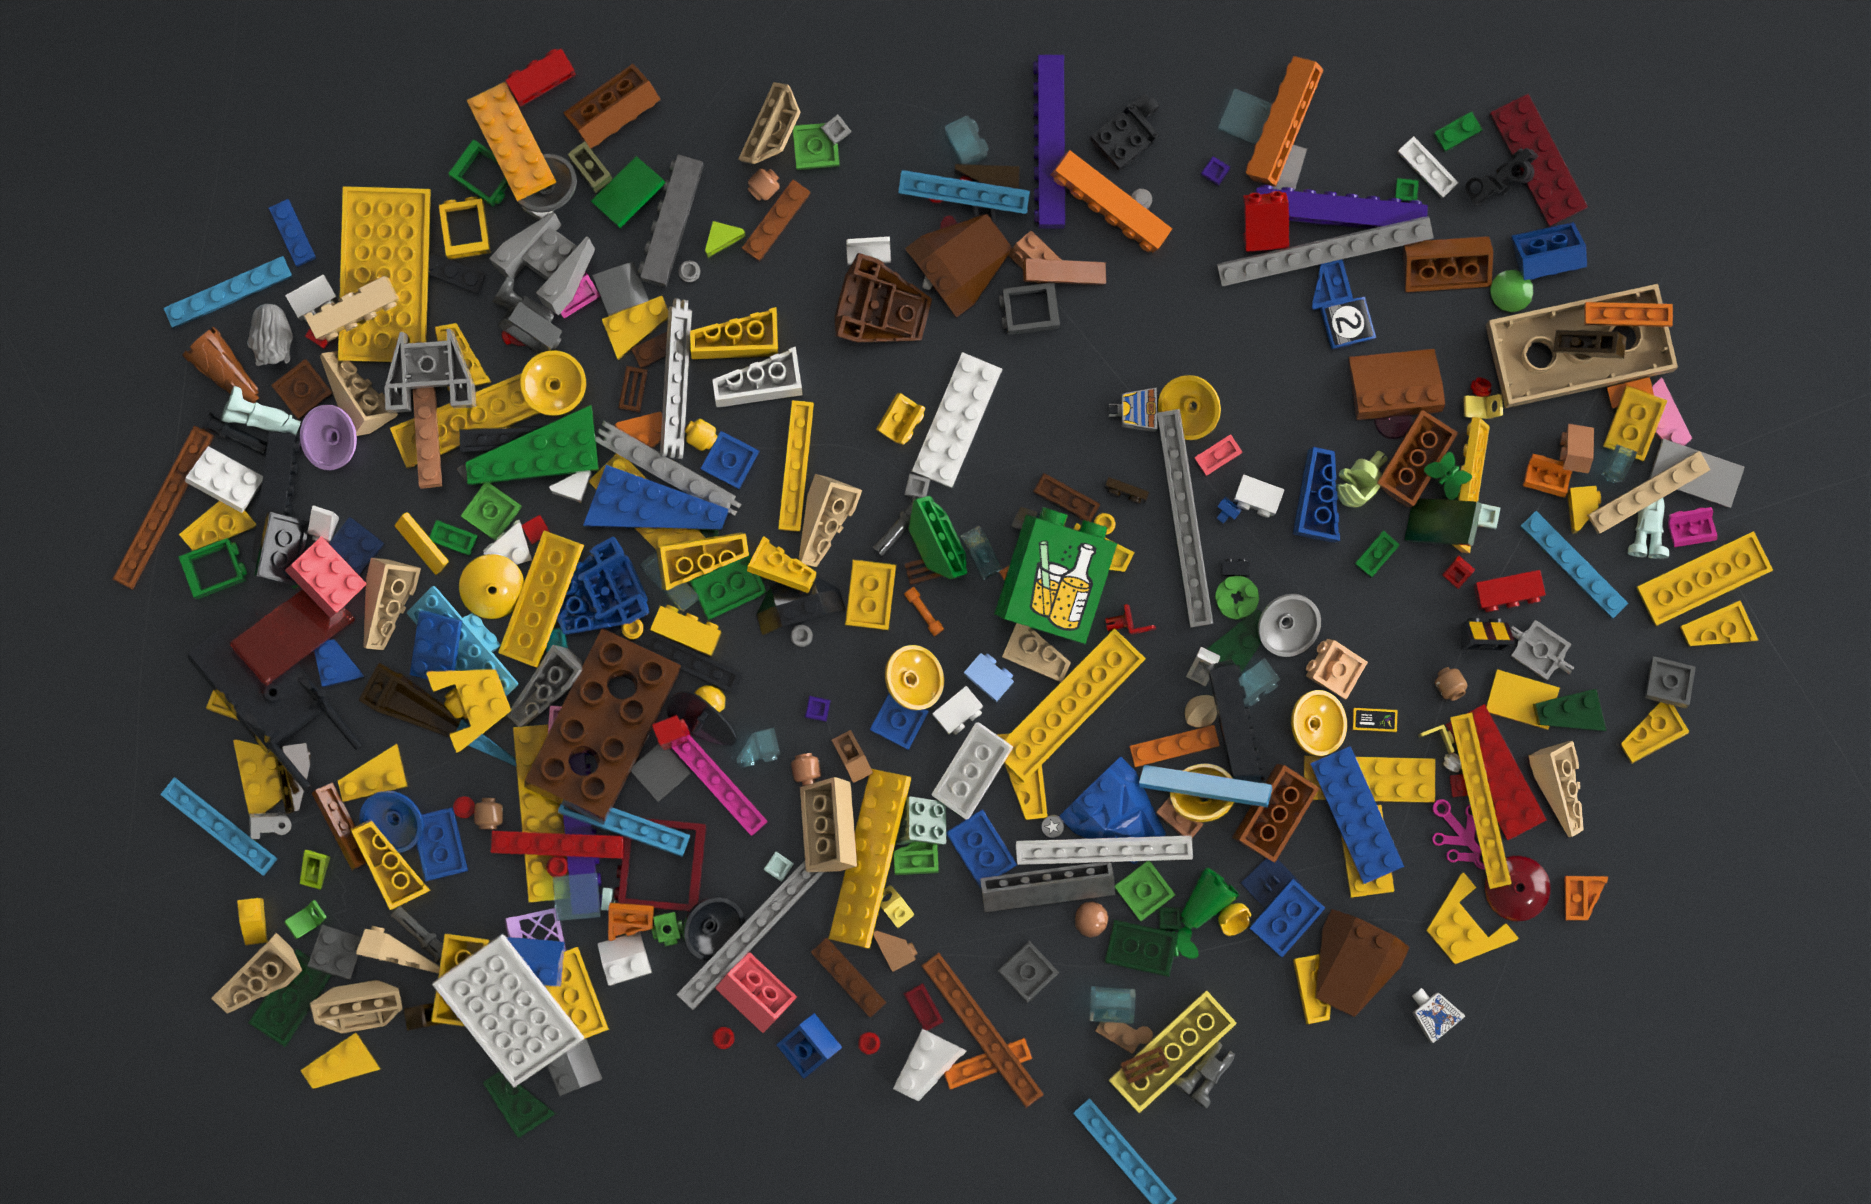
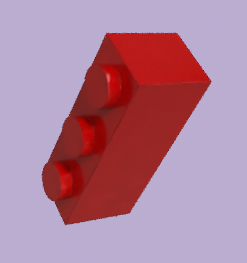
[505,48,576,107]
[1474,570,1546,613]
[652,715,690,750]

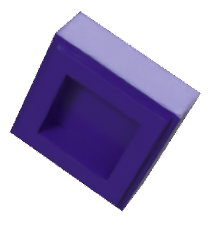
[1201,156,1231,186]
[805,696,831,722]

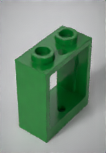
[449,139,509,207]
[179,538,247,599]

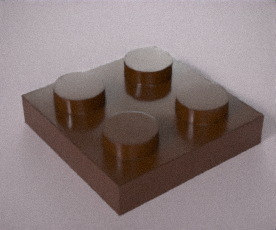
[271,359,333,420]

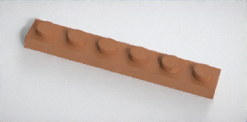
[413,387,442,489]

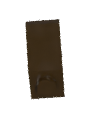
[404,1003,445,1030]

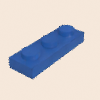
[269,199,316,267]

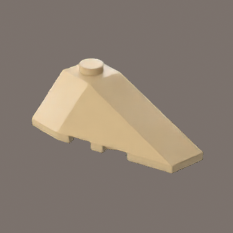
[798,474,862,567]
[364,558,421,650]
[1529,741,1583,837]
[356,926,440,973]
[212,933,302,1013]

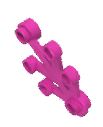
[1432,799,1485,869]

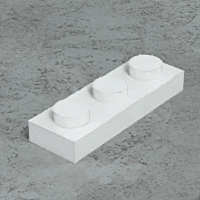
[1397,137,1458,198]

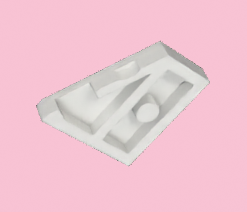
[483,520,532,565]

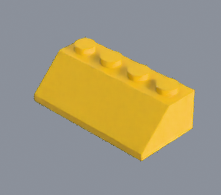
[432,934,490,1026]

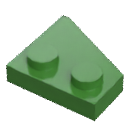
[894,841,939,875]

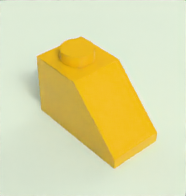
[1567,486,1601,533]
[237,898,268,945]

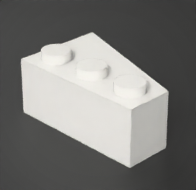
[893,1029,967,1101]

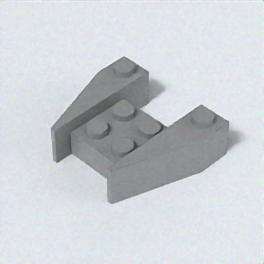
[489,212,595,315]
[384,329,476,413]

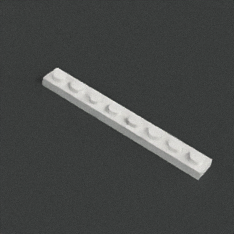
[1016,836,1193,865]

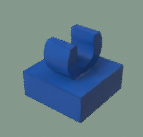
[1217,496,1242,523]

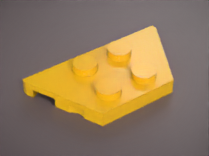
[233,740,283,814]

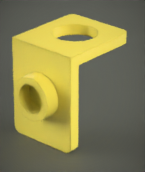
[1464,394,1503,419]
[1418,724,1455,754]
[880,885,914,928]

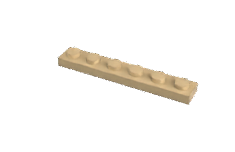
[1587,451,1710,534]

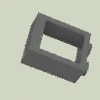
[999,283,1060,335]
[498,302,562,354]

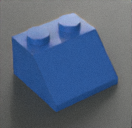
[776,1013,842,1079]

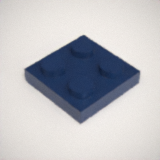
[329,517,385,576]

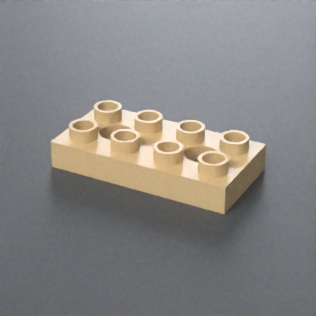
[1486,284,1678,408]

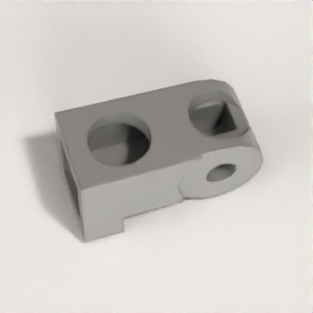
[249,813,291,839]

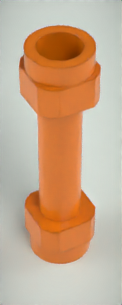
[904,587,944,636]

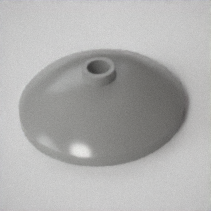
[1258,594,1321,657]

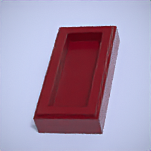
[904,983,944,1031]

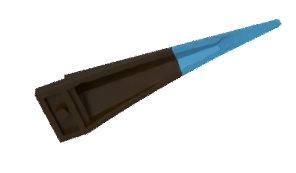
[359,663,516,766]

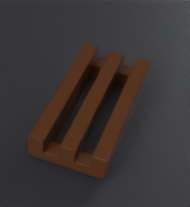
[618,366,648,413]
[904,559,942,585]
[1120,1046,1170,1084]

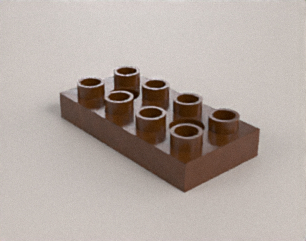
[524,628,681,825]

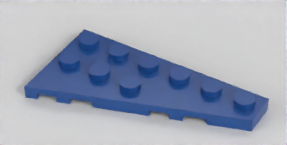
[583,465,729,530]

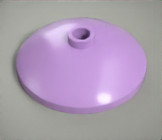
[300,405,357,470]

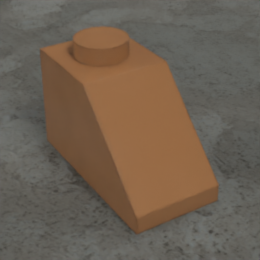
[832,730,873,783]
[873,931,918,972]

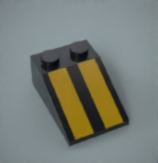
[1461,618,1514,651]

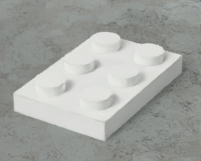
[185,446,263,513]

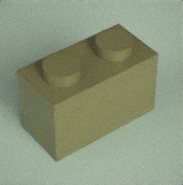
[567,141,612,193]

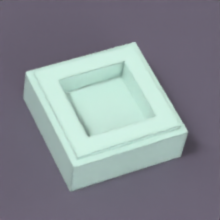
[1477,504,1500,529]
[764,852,794,882]
[601,888,615,911]

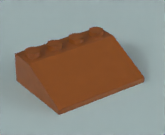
[1348,349,1445,420]

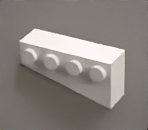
[713,347,802,407]

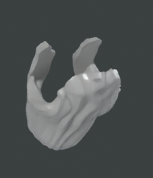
[247,304,293,366]

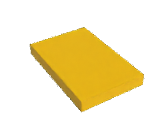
[1603,385,1667,461]
[845,559,896,630]
[1486,669,1560,730]

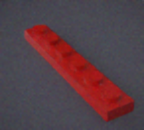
[491,831,624,859]

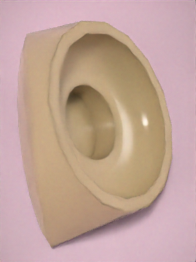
[1185,695,1217,728]

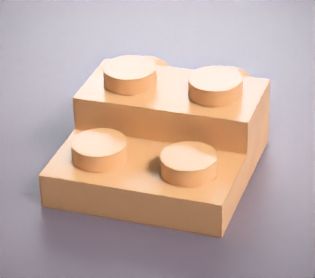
[1306,639,1368,699]

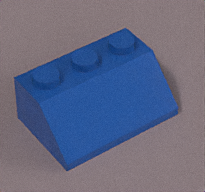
[1511,222,1587,280]
[506,937,565,986]

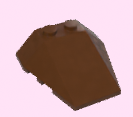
[905,214,1013,317]
[834,253,932,342]
[1315,909,1410,1017]

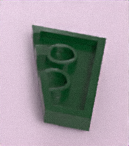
[1207,609,1262,673]
[1533,689,1607,731]
[483,1071,556,1138]

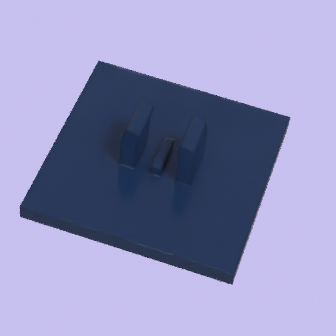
[1241,858,1302,909]

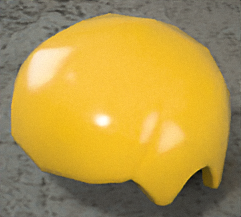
[694,685,726,713]
[1218,903,1251,936]

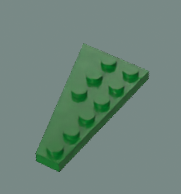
[466,405,599,485]

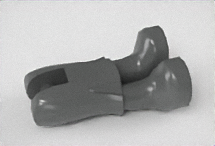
[493,276,554,323]
[1174,1041,1235,1109]

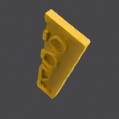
[997,733,1048,820]

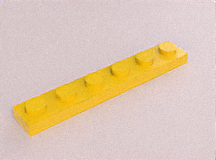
[779,400,814,532]

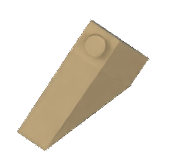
[320,351,398,436]

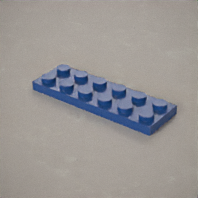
[1310,746,1404,884]

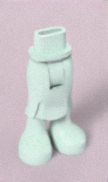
[221,386,301,435]
[1628,498,1669,559]

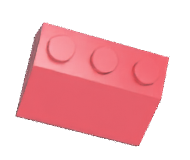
[715,952,797,1033]

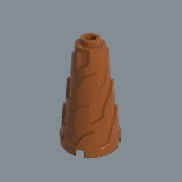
[182,327,259,403]

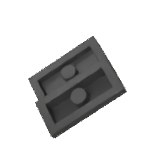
[593,262,649,316]

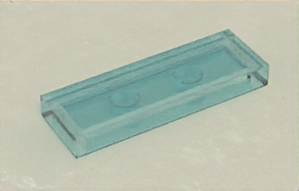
[640,551,699,612]

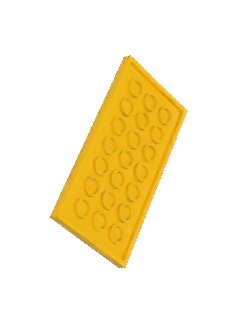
[338,186,431,362]

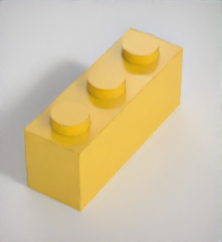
[650,605,721,657]

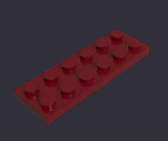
[1489,94,1588,227]

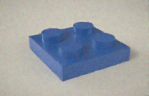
[701,431,759,490]
[870,693,929,750]

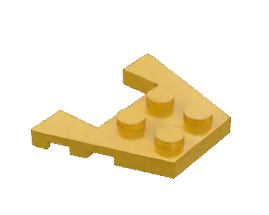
[426,669,511,753]
[1426,872,1519,964]

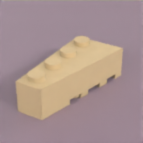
[304,276,400,342]

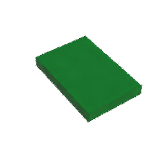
[591,156,666,228]
[690,554,767,620]

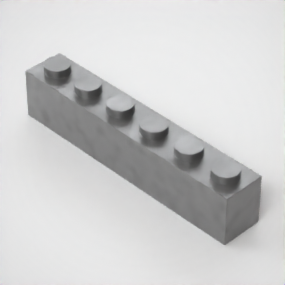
[638,155,704,288]
[980,862,1115,912]

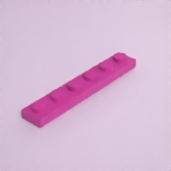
[672,735,768,836]

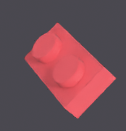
[1194,434,1243,476]

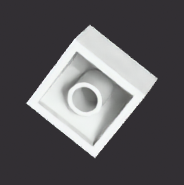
[598,931,652,986]

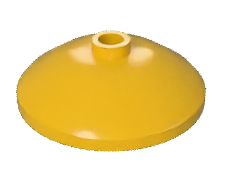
[520,351,586,416]
[1158,375,1221,440]
[459,554,524,619]
[885,645,944,710]
[1291,690,1347,756]
[1170,764,1234,822]

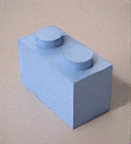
[964,653,1014,703]

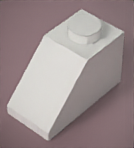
[308,506,339,542]

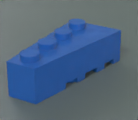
[1293,447,1340,543]

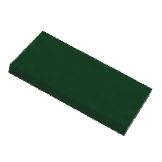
[1404,498,1482,546]
[248,949,332,1047]

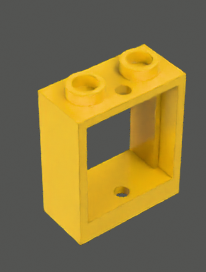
[439,197,491,259]

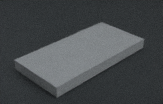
[1648,439,1744,508]

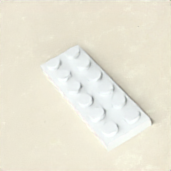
[912,352,1002,488]

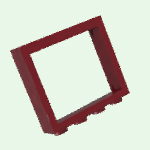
[614,818,706,912]

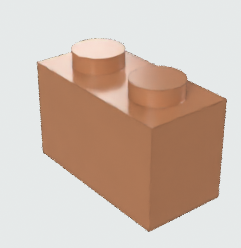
[1560,424,1594,473]

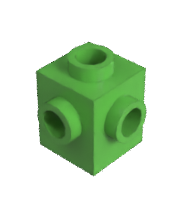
[652,912,683,946]

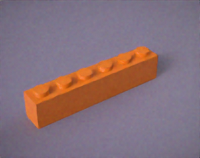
[1246,56,1323,187]
[1050,150,1172,253]

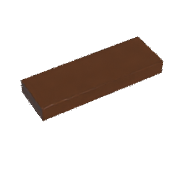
[1033,473,1100,522]

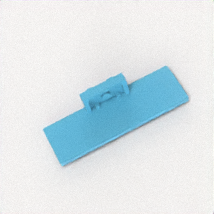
[407,586,518,697]

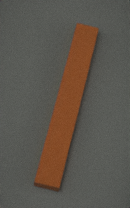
[113,425,214,590]
[921,953,1044,1108]

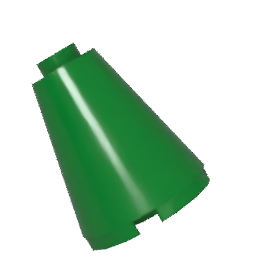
[1181,868,1239,929]

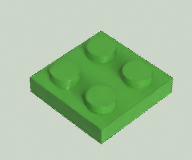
[793,123,839,170]
[461,483,522,541]
[1115,861,1175,922]

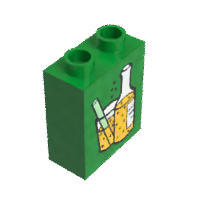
[994,507,1118,644]

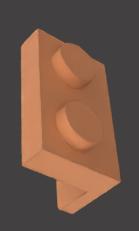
[1008,231,1061,284]

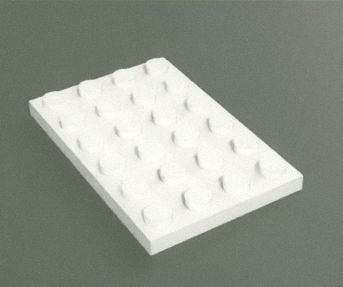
[432,934,584,1087]

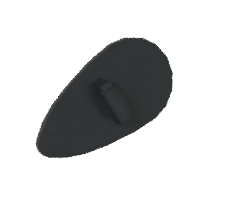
[667,691,737,745]

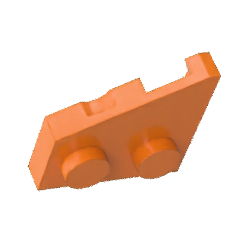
[1564,876,1608,920]

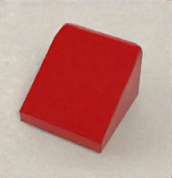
[1442,556,1475,589]

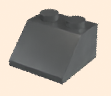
[548,1038,602,1096]

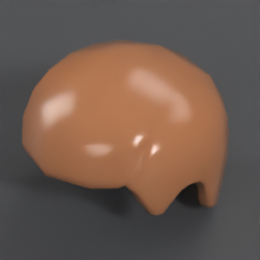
[1075,901,1108,937]

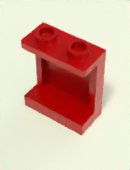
[1243,191,1289,251]

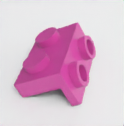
[1668,507,1718,547]

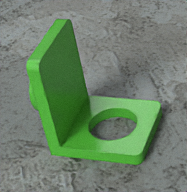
[285,900,326,939]

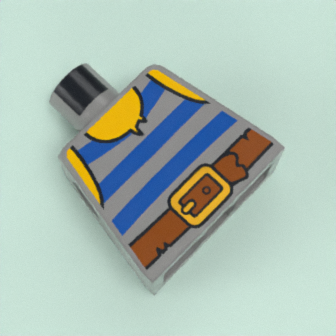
[1108,388,1157,432]

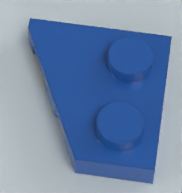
[1312,259,1353,311]
[313,639,364,687]

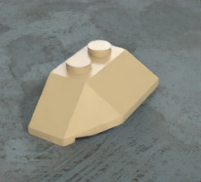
[738,82,801,164]
[311,980,403,1033]

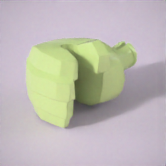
[1336,451,1388,507]

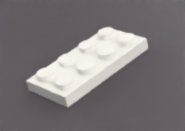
[931,722,1013,820]

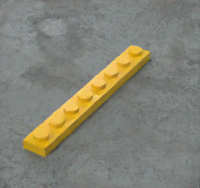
[1450,713,1512,889]

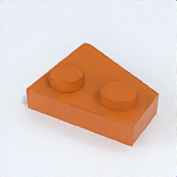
[615,412,662,448]
[608,903,654,941]

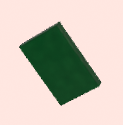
[1104,920,1179,977]

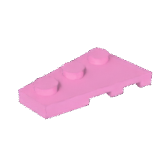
[1652,378,1692,446]

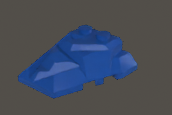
[557,537,649,635]
[1059,757,1166,865]

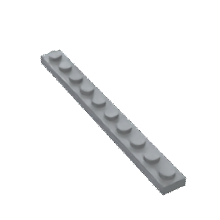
[1217,216,1433,286]
[1157,409,1213,627]
[677,861,825,1010]

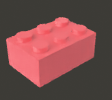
[285,536,367,618]

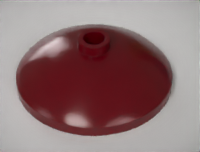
[1484,856,1551,921]

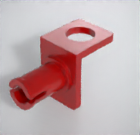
[1105,604,1156,635]

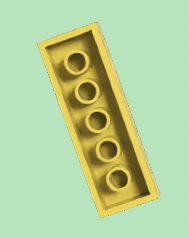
[1108,991,1237,1113]

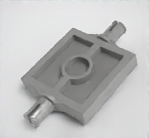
[1510,620,1574,681]

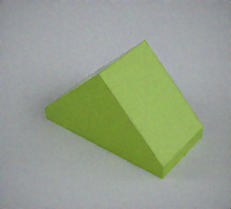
[705,221,745,258]
[300,850,330,890]

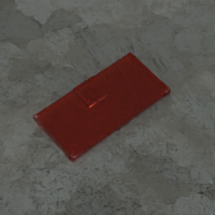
[230,589,355,686]

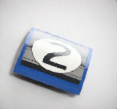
[1320,297,1376,349]

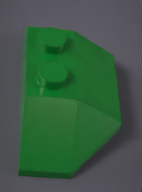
[909,496,967,579]

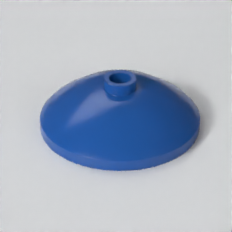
[359,791,423,853]

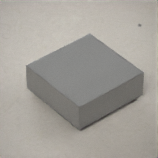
[821,114,851,146]
[904,474,930,499]

